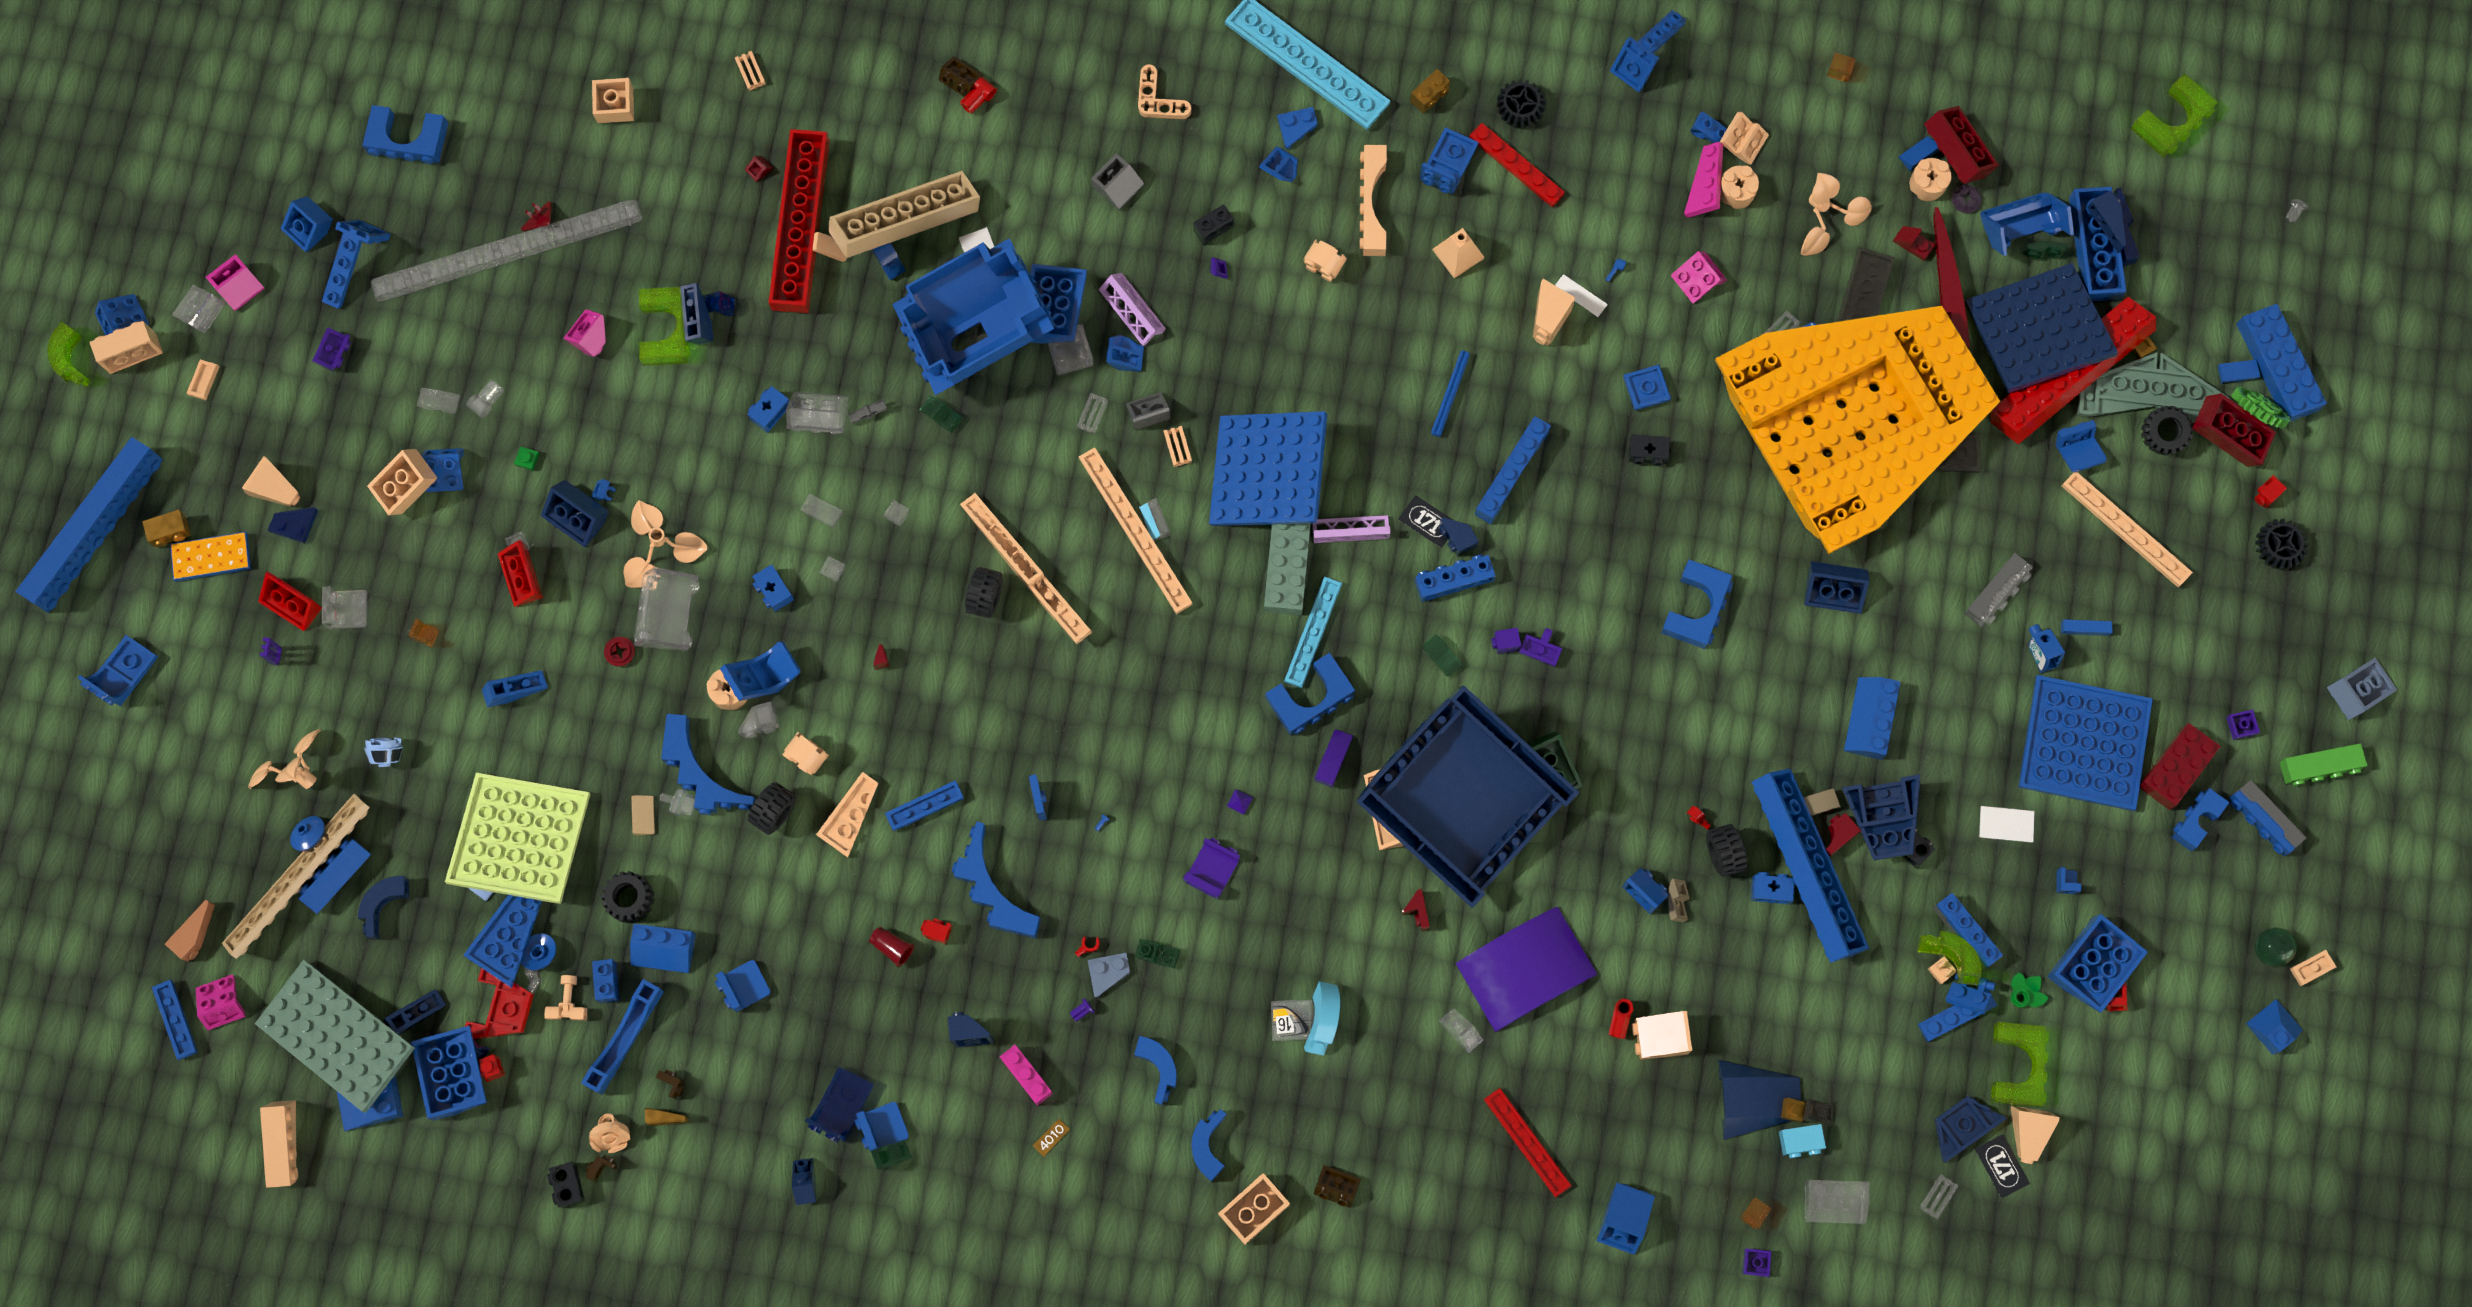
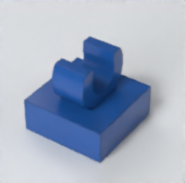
[591,479,616,501]

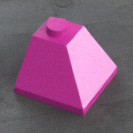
[563,309,606,357]

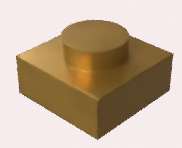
[2133,337,2157,359]
[1781,1098,1805,1122]

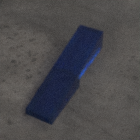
[2113,188,2140,267]

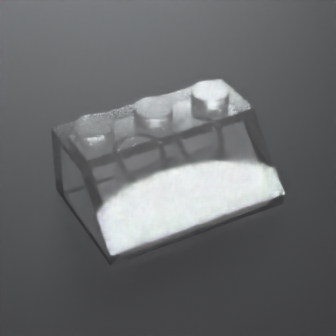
[786,392,849,434]
[1805,1180,1870,1224]

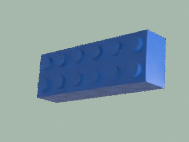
[2069,187,2126,301]
[2236,304,2327,422]

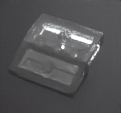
[172,285,226,334]

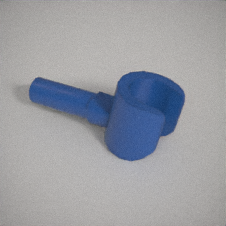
[1605,259,1626,282]

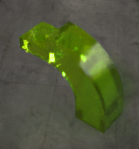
[47,321,91,387]
[1917,931,1981,985]

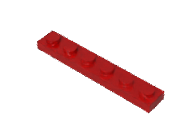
[1469,123,1565,207]

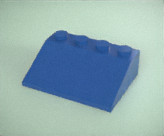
[1030,264,1087,343]
[2047,914,2148,1013]
[411,1026,487,1121]
[337,1074,404,1132]

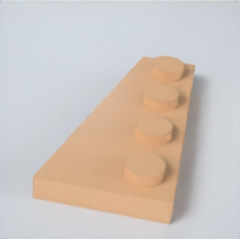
[816,772,878,858]

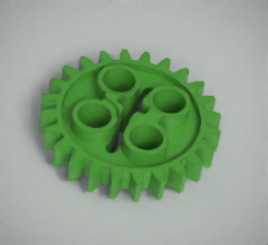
[2231,386,2291,429]

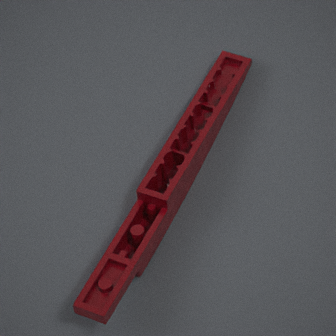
[1933,207,1970,349]

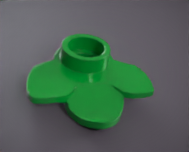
[2010,972,2048,1008]

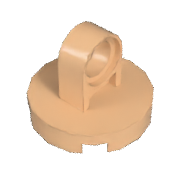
[589,1113,630,1153]

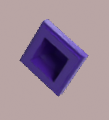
[1210,257,1228,279]
[1227,789,1253,815]

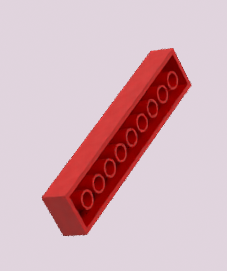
[768,129,830,313]
[1990,297,2156,444]

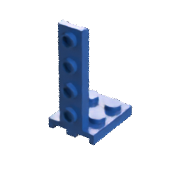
[1610,10,1687,92]
[322,219,391,309]

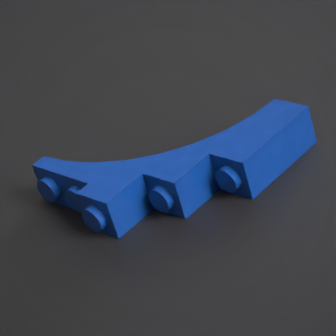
[661,714,756,815]
[952,821,1041,939]

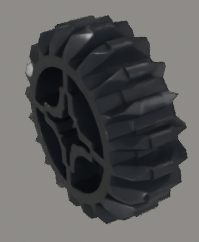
[1496,78,1546,128]
[2255,518,2309,570]

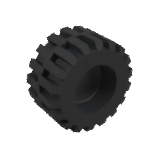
[2141,406,2194,455]
[965,566,1003,619]
[748,782,796,835]
[1706,823,1747,877]
[601,871,654,923]

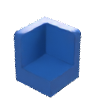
[2056,867,2081,895]

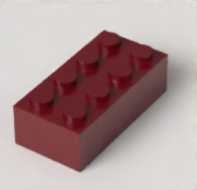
[1924,106,1999,184]
[2192,393,2276,467]
[2139,723,2221,810]

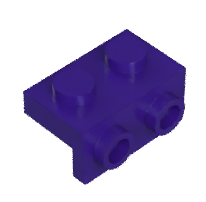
[312,327,351,371]

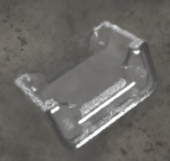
[634,567,700,651]

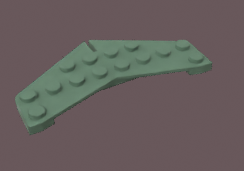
[2077,353,2231,423]

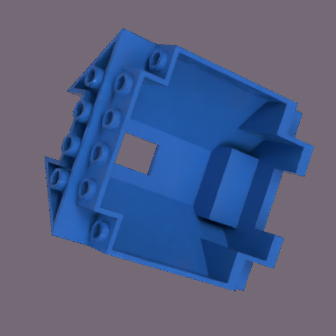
[893,238,1054,395]

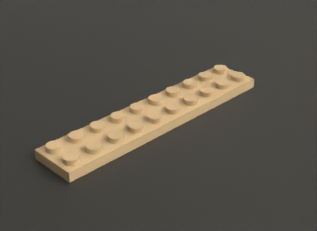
[222,794,370,959]

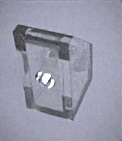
[1439,1008,1484,1053]

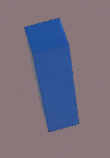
[2061,620,2112,636]

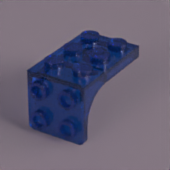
[805,1067,875,1143]

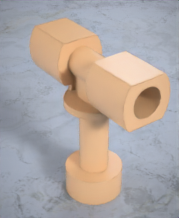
[545,975,587,1021]

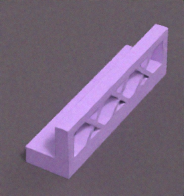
[1099,273,1166,346]
[1313,515,1390,543]

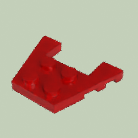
[465,968,534,1039]

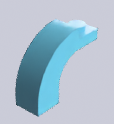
[1304,981,1340,1055]

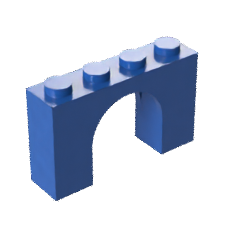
[362,105,448,164]
[1661,560,1733,649]
[1265,653,1355,735]

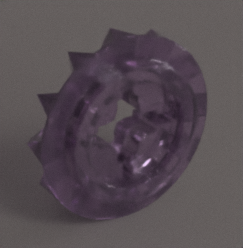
[1952,184,1982,213]

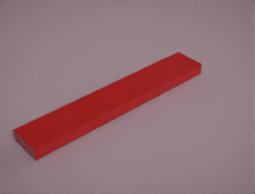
[1484,1088,1572,1198]

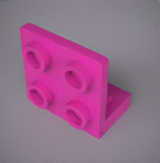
[1671,251,1727,303]
[196,975,245,1030]

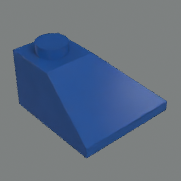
[2246,999,2303,1055]

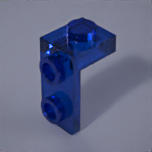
[702,291,735,317]

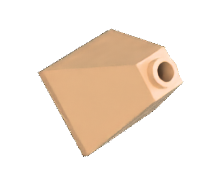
[1433,228,1484,279]
[242,456,301,507]
[2011,1105,2060,1164]

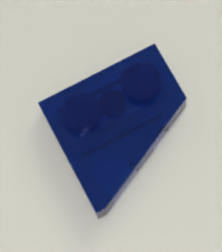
[267,507,318,544]

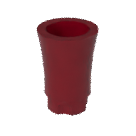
[869,927,914,967]

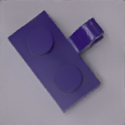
[1519,628,1562,667]

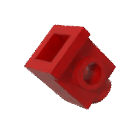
[2254,475,2287,508]
[920,918,953,945]
[2106,982,2128,1011]
[479,1054,505,1082]

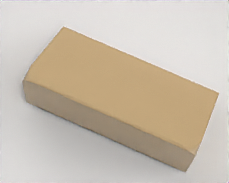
[632,795,655,836]

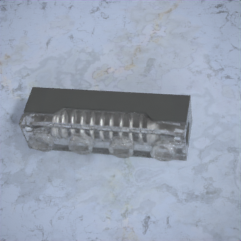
[1964,553,2033,628]

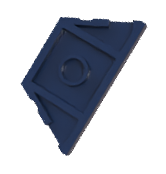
[1934,1096,2007,1163]

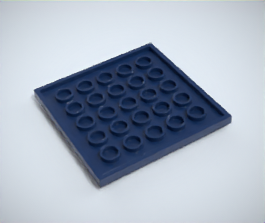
[1965,263,2118,393]

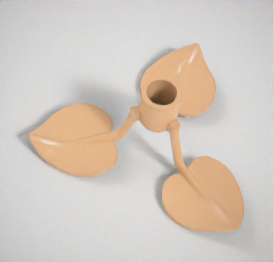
[1801,173,1872,256]
[624,500,707,588]
[248,729,322,789]

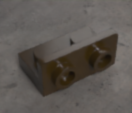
[938,56,983,97]
[1313,1165,1361,1208]

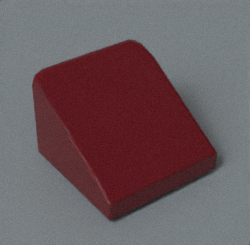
[744,156,773,182]
[873,644,889,670]

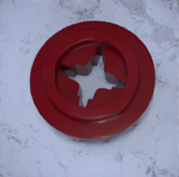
[604,637,635,667]

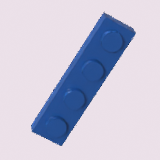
[885,780,964,832]
[152,980,198,1060]
[1917,989,1998,1042]

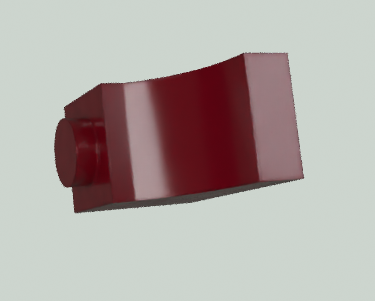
[1826,813,1861,857]

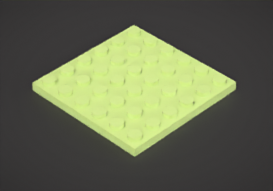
[445,773,590,904]

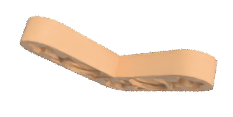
[1138,64,1191,119]

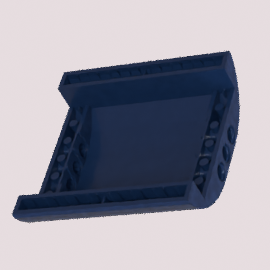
[1356,685,1579,908]

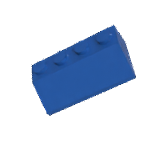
[1844,677,1900,760]

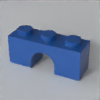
[2172,788,2229,851]

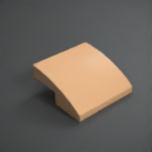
[1720,112,1769,164]

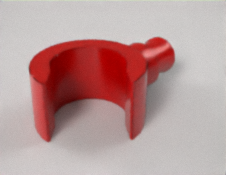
[1687,806,1711,829]
[1075,936,1100,958]

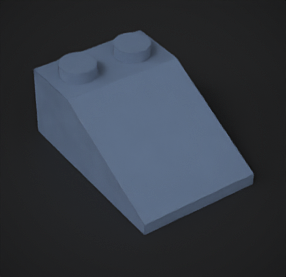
[2327,658,2397,720]

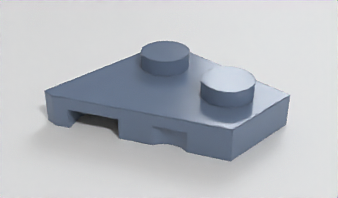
[1088,953,1130,998]

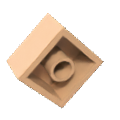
[592,78,634,123]

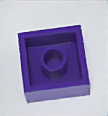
[2226,709,2260,740]
[1742,1248,1771,1277]

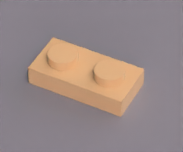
[2290,950,2336,986]

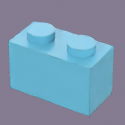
[1779,1124,1826,1158]

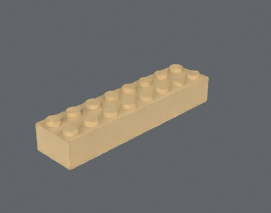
[829,171,980,258]

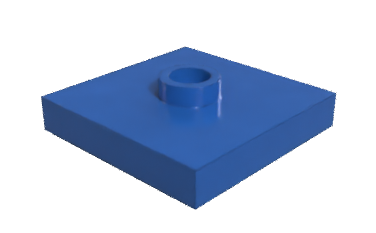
[1623,365,1671,411]
[1029,774,1047,821]

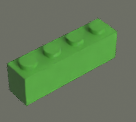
[2279,743,2367,786]

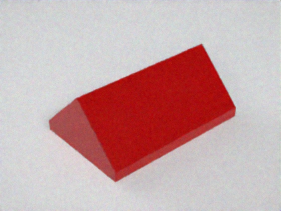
[498,540,543,607]
[258,572,322,631]

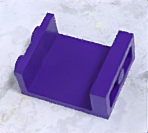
[1183,838,1240,900]

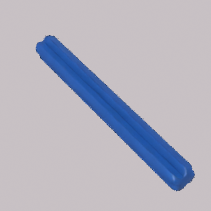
[1431,350,1470,437]

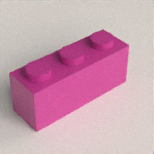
[1000,1045,1053,1106]

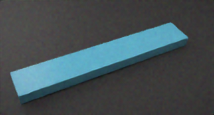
[1284,577,1342,688]

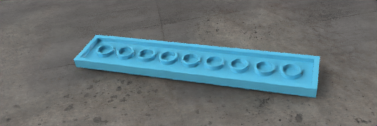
[1225,0,1390,130]

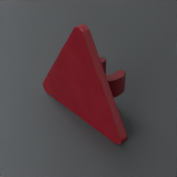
[521,201,552,231]

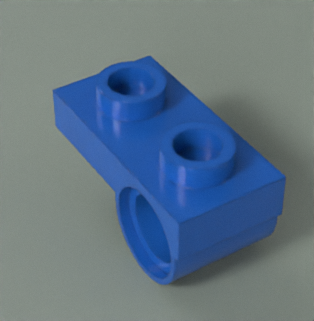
[1690,112,1727,147]

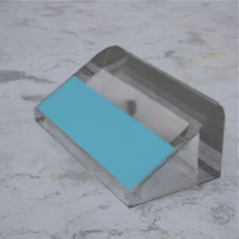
[1139,498,1170,541]

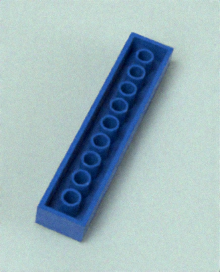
[15,437,163,613]
[1752,768,1869,963]

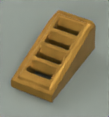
[645,1108,689,1126]

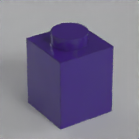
[1491,628,1521,654]

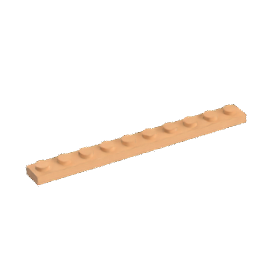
[1079,447,1193,614]

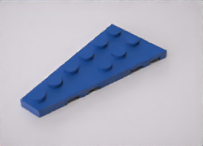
[463,895,542,988]

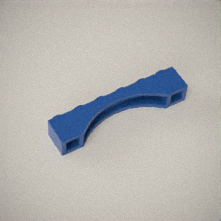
[1475,416,1551,524]
[581,979,664,1095]

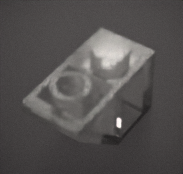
[738,702,779,739]

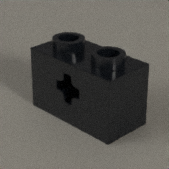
[1629,434,1670,466]

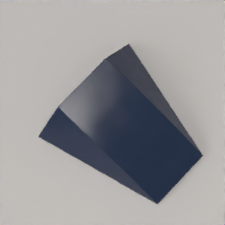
[1842,774,1920,861]
[1718,1060,1801,1140]

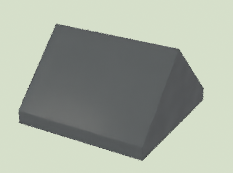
[1126,392,1170,430]

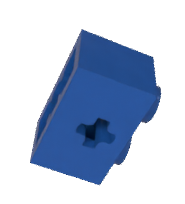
[747,386,791,433]
[752,565,794,612]
[1751,872,1794,905]
[592,959,619,1003]

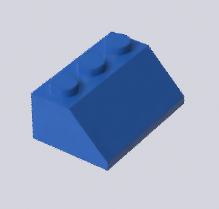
[630,924,696,973]

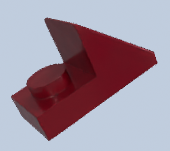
[1892,226,1935,261]
[1402,889,1430,931]

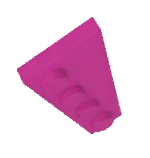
[1684,142,1723,218]

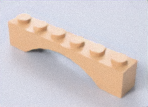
[1360,145,1387,256]

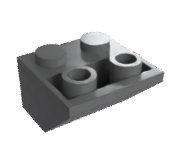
[1091,153,1144,210]

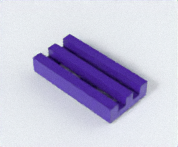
[260,637,282,666]

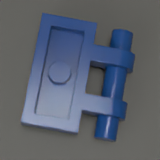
[1946,972,1996,1014]

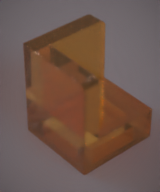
[1827,53,1856,82]
[408,619,439,648]
[1739,1198,1772,1230]

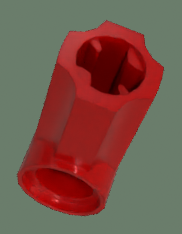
[960,77,997,114]
[1608,999,1633,1039]

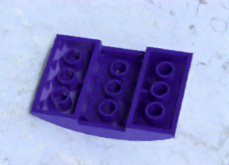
[1456,907,1597,1032]

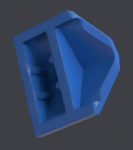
[1259,146,1298,182]
[1106,335,1144,372]

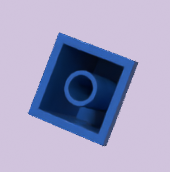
[1596,1183,1655,1255]

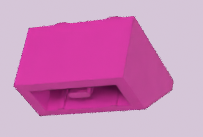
[206,254,265,311]

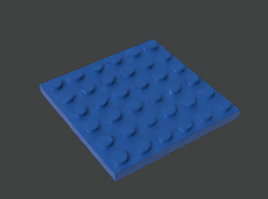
[1209,411,1327,526]
[2018,675,2153,811]

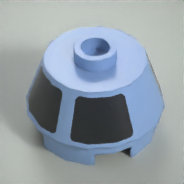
[364,737,403,767]

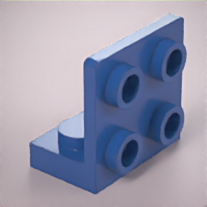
[95,294,149,336]
[421,448,464,492]

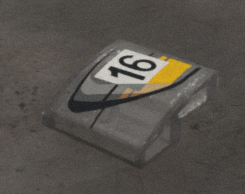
[1271,1000,1314,1042]

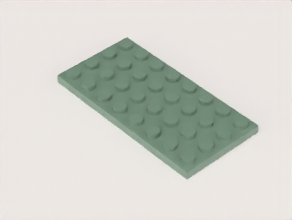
[255,960,415,1113]

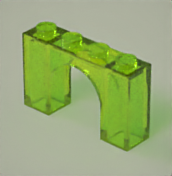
[2130,73,2218,158]
[639,287,691,366]
[1991,1022,2049,1108]

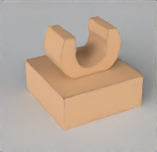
[1928,956,1957,984]

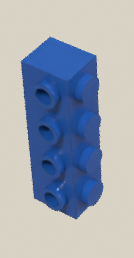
[1415,554,1495,602]
[298,837,371,914]

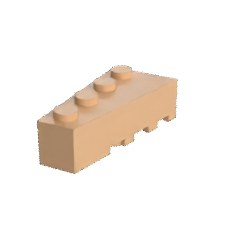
[260,1100,298,1188]

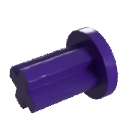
[1070,998,1095,1022]

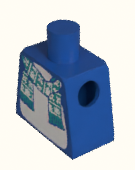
[2028,624,2065,673]

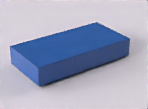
[2218,359,2260,384]

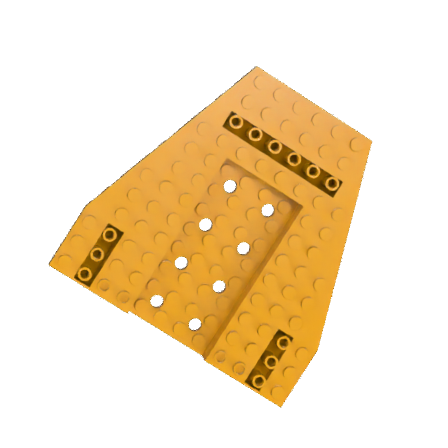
[1715,306,2000,554]

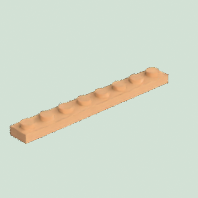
[2062,472,2193,587]

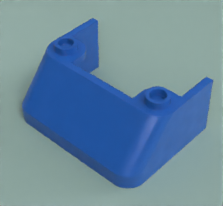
[1980,193,2074,256]

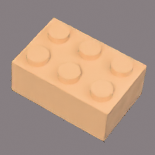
[90,321,163,374]
[367,449,437,515]
[1218,1173,1290,1245]

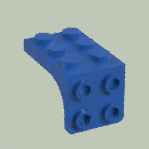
[1420,127,1479,194]
[78,635,158,707]
[720,641,800,701]

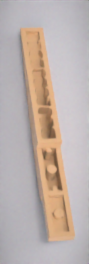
[960,493,1092,645]

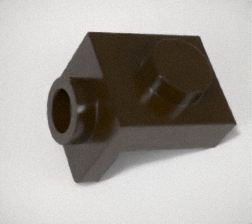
[655,1069,684,1100]
[585,1155,618,1182]

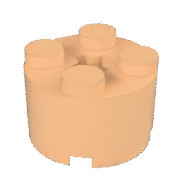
[1909,158,1951,201]
[1720,166,1759,209]
[1303,240,1347,282]
[707,670,747,710]
[782,732,829,775]

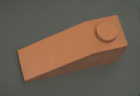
[165,900,215,962]

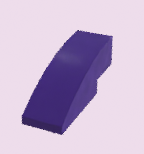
[1314,729,1353,788]

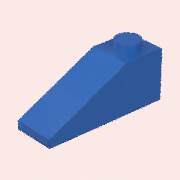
[482,670,548,708]

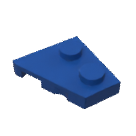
[1277,107,1317,150]

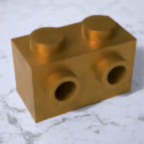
[1410,69,1450,114]
[142,510,191,548]

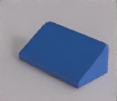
[1898,136,1939,171]

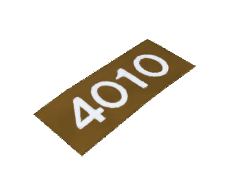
[1033,1119,1070,1157]

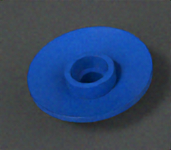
[290,816,325,851]
[521,934,556,971]

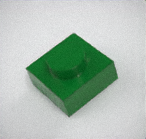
[514,447,539,471]

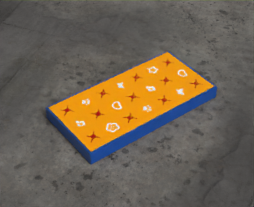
[170,532,251,582]

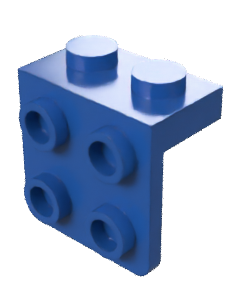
[2055,420,2107,472]
[715,960,770,1012]
[855,1102,909,1153]

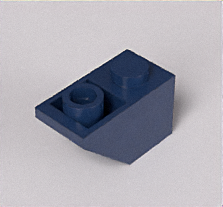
[1438,518,1479,557]
[792,1158,816,1205]

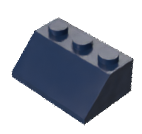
[541,480,609,547]
[1804,561,1869,614]
[948,1012,995,1048]

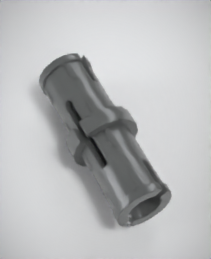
[848,399,887,424]

